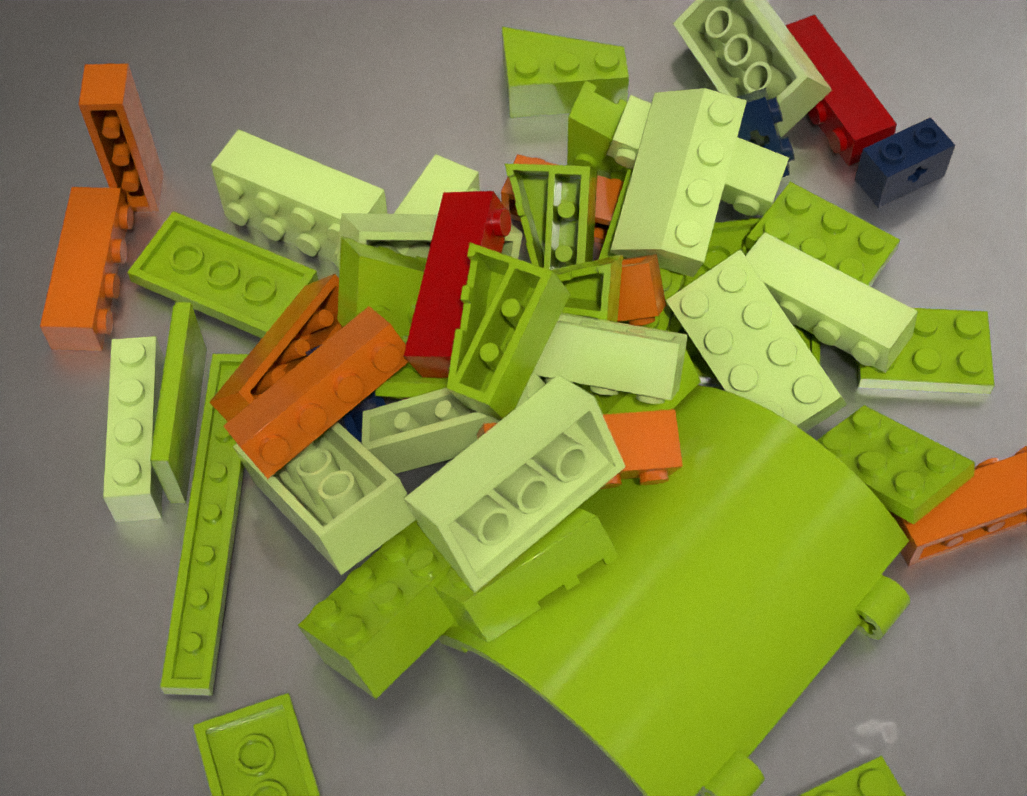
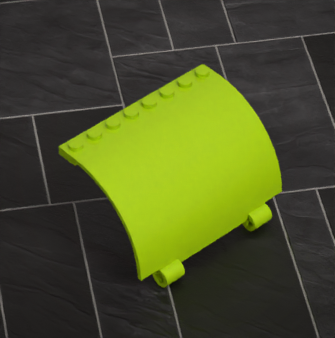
[438,385,911,796]

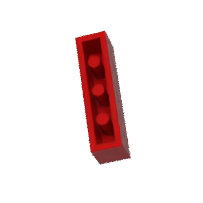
[785,14,897,166]
[403,191,511,378]

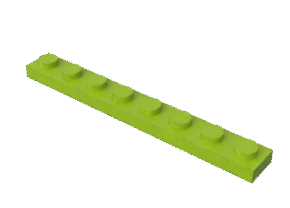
[160,353,249,696]

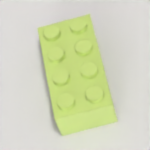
[673,0,832,141]
[211,129,388,267]
[666,249,847,432]
[233,422,416,575]

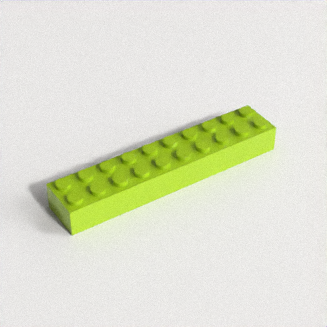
[297,322,701,699]

